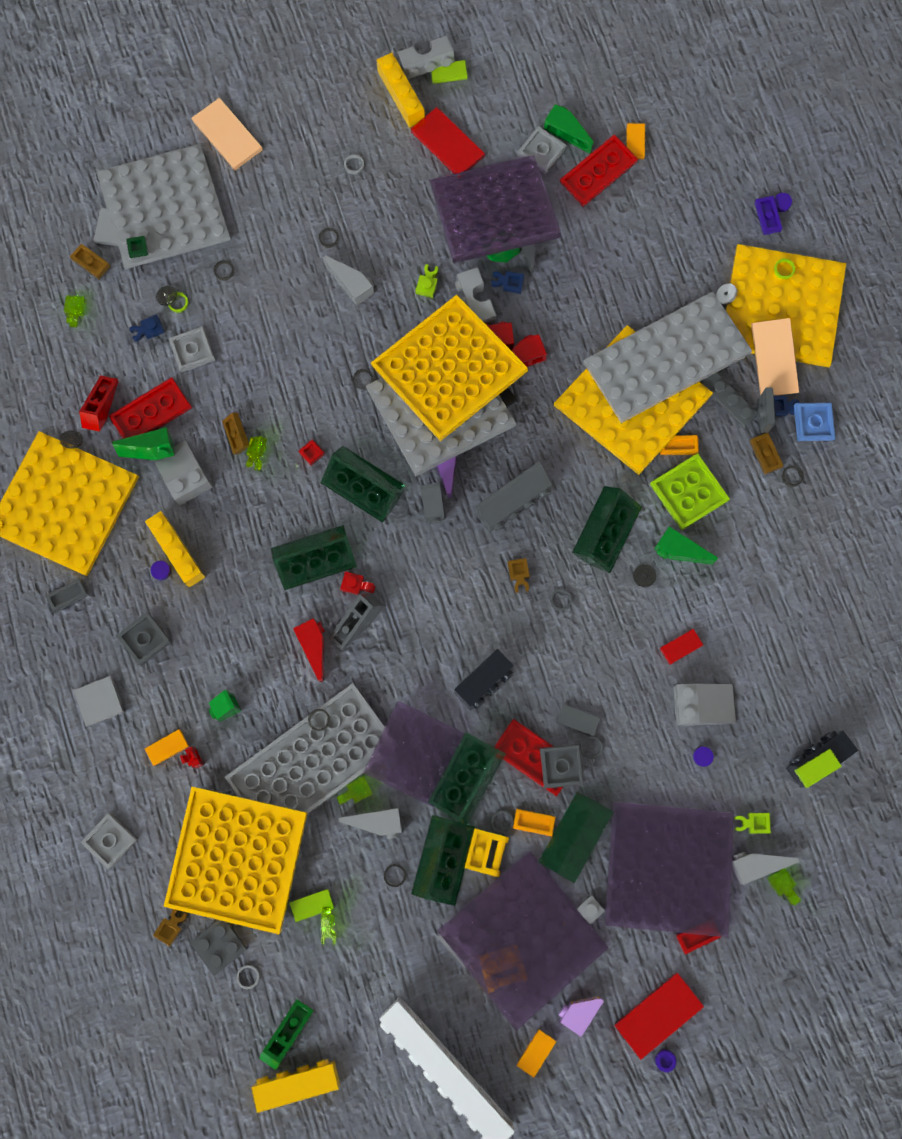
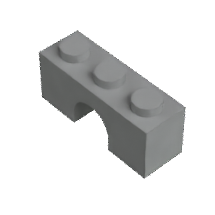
[397,36,455,79]
[455,267,496,325]

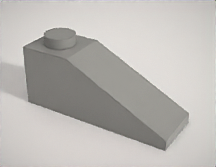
[323,256,374,306]
[339,808,403,839]
[730,851,800,885]

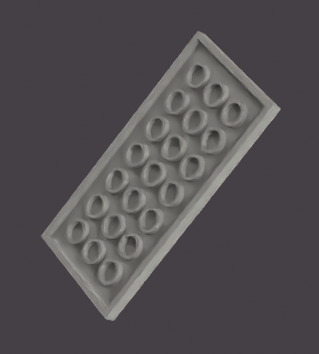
[583,292,752,423]
[225,683,399,815]

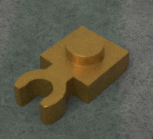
[507,558,530,594]
[153,909,187,947]

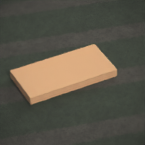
[192,98,263,170]
[751,318,799,396]

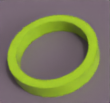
[774,259,795,279]
[167,292,189,313]

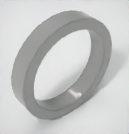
[344,155,364,175]
[236,965,260,989]

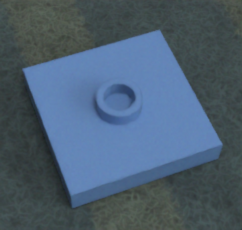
[794,403,835,441]

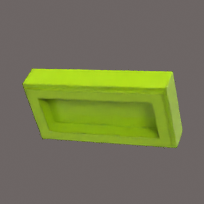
[431,60,467,84]
[794,749,842,788]
[290,889,335,922]

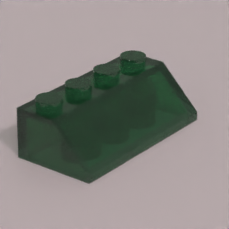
[320,446,405,523]
[572,486,642,573]
[271,525,357,590]
[428,732,506,824]
[538,792,614,884]
[411,815,476,906]

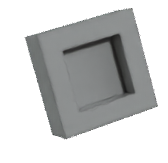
[576,895,605,924]

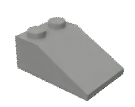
[154,440,213,506]
[673,684,736,726]

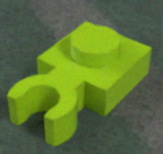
[415,264,438,298]
[734,813,771,834]

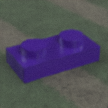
[754,196,782,235]

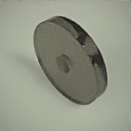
[156,285,177,306]
[60,431,83,449]
[633,564,656,588]

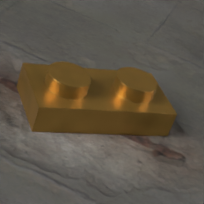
[70,243,111,280]
[222,413,250,455]
[749,433,784,475]

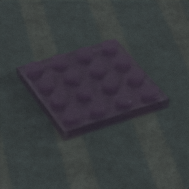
[363,701,469,808]

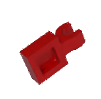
[340,571,376,596]
[180,746,204,769]

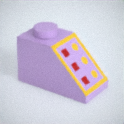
[559,996,604,1037]

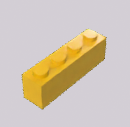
[376,52,425,128]
[145,511,205,588]
[251,1059,341,1113]

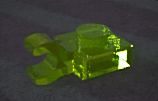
[64,296,86,328]
[246,436,267,471]
[336,776,373,805]
[767,868,801,905]
[321,907,337,945]

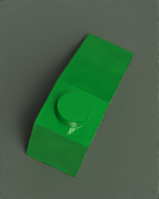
[544,104,594,154]
[112,427,175,460]
[654,527,718,565]
[259,999,314,1070]

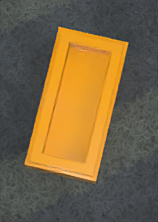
[626,123,645,159]
[660,435,699,455]
[145,729,190,766]
[513,809,556,836]
[516,1029,556,1078]

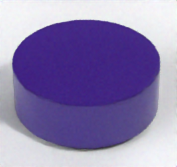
[774,193,792,212]
[150,561,171,581]
[693,747,714,767]
[655,1049,677,1072]

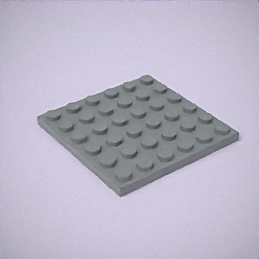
[96,144,231,269]
[366,378,516,477]

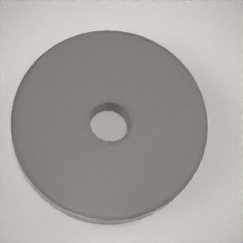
[716,283,737,305]

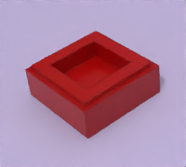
[298,439,325,466]

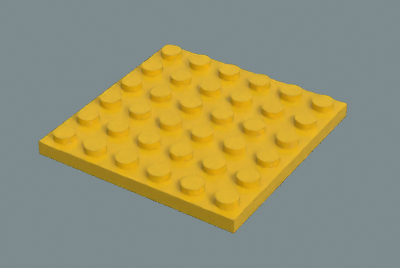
[725,244,846,367]
[371,294,528,442]
[554,325,713,475]
[0,431,139,577]
[163,786,308,934]

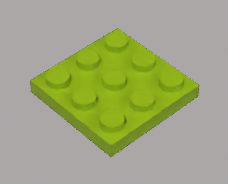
[650,453,730,531]

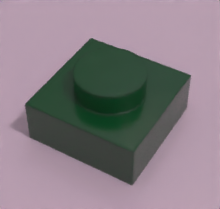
[126,236,148,259]

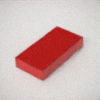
[659,629,703,665]
[675,918,721,955]

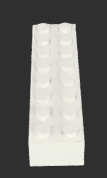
[379,997,515,1139]

